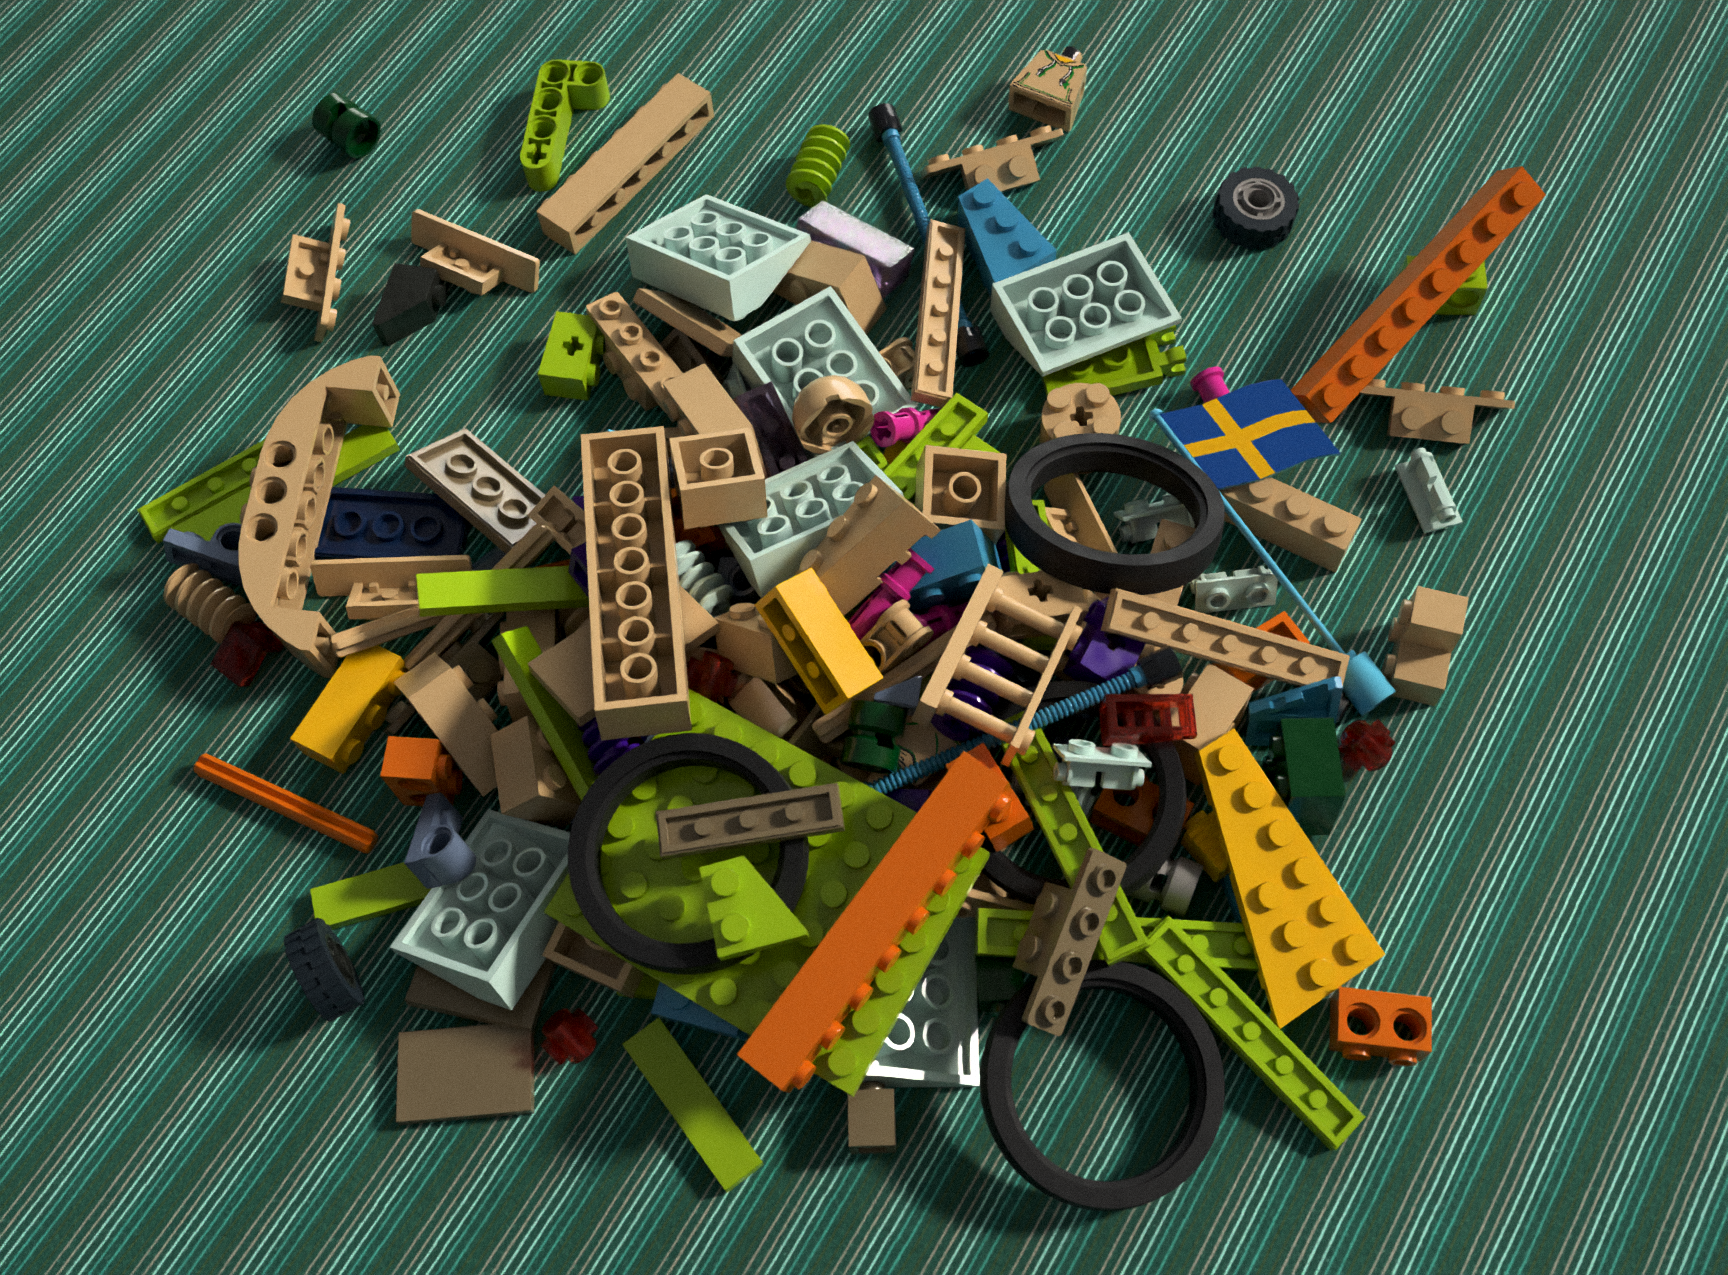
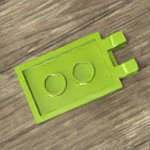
[1041,325,1187,396]

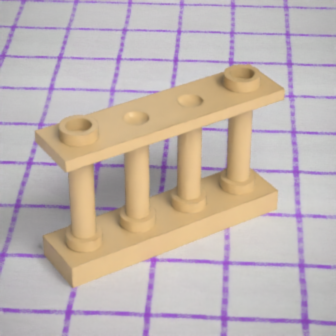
[911,564,1083,767]

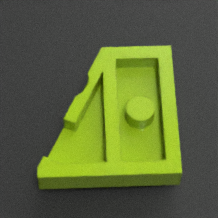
[699,856,809,961]

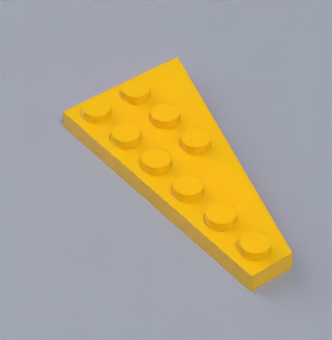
[1194,728,1386,1029]

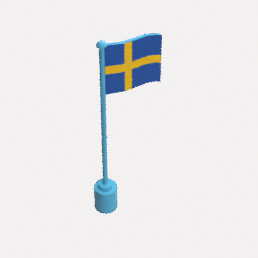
[1149,379,1397,716]

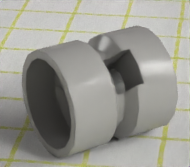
[1129,855,1204,917]

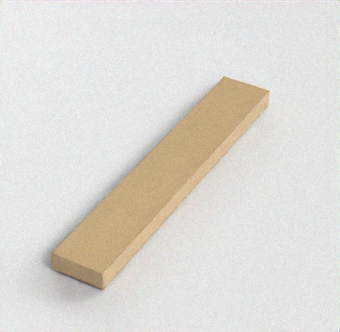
[911,219,966,408]
[1101,588,1350,687]

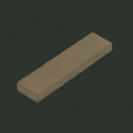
[656,783,845,860]

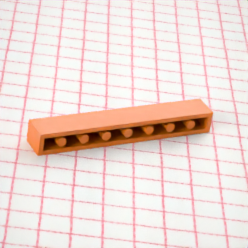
[1291,166,1546,423]
[737,751,1012,1093]

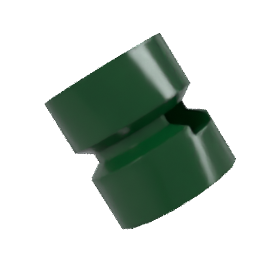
[312,92,381,158]
[840,700,908,775]

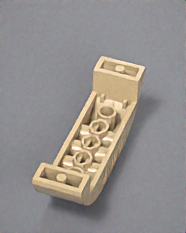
[238,355,400,678]

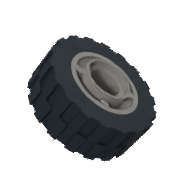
[1212,166,1300,250]

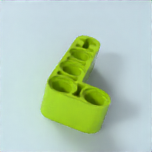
[520,60,610,192]

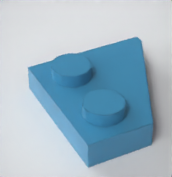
[1244,676,1343,746]

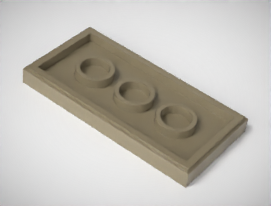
[404,428,545,554]

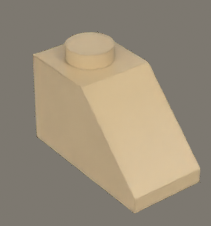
[727,671,798,738]

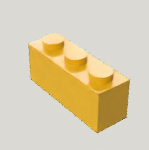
[754,567,883,715]
[290,645,409,774]

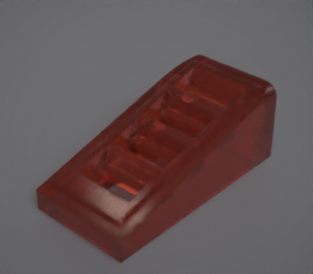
[1099,694,1197,746]

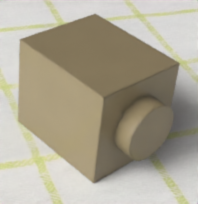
[848,1082,896,1154]

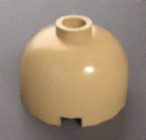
[792,375,875,454]

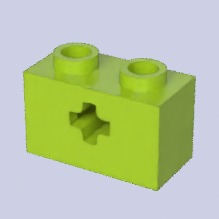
[537,311,606,401]

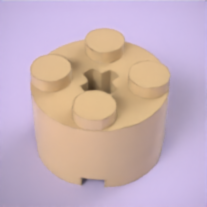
[1039,383,1121,474]

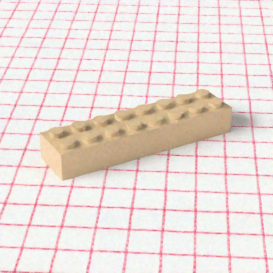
[581,426,692,740]

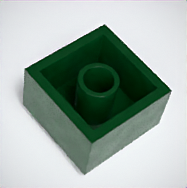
[1262,718,1346,835]

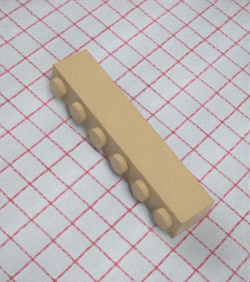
[536,73,714,255]

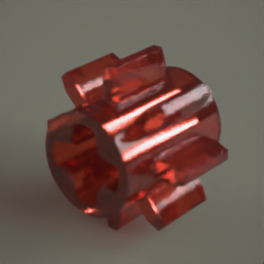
[687,651,739,703]
[1338,719,1395,772]
[540,1008,598,1065]

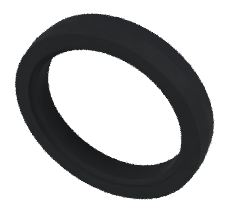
[1005,433,1225,595]
[968,680,1187,905]
[568,733,809,975]
[980,960,1225,1211]

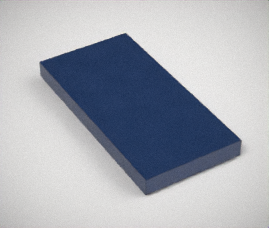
[314,487,470,560]

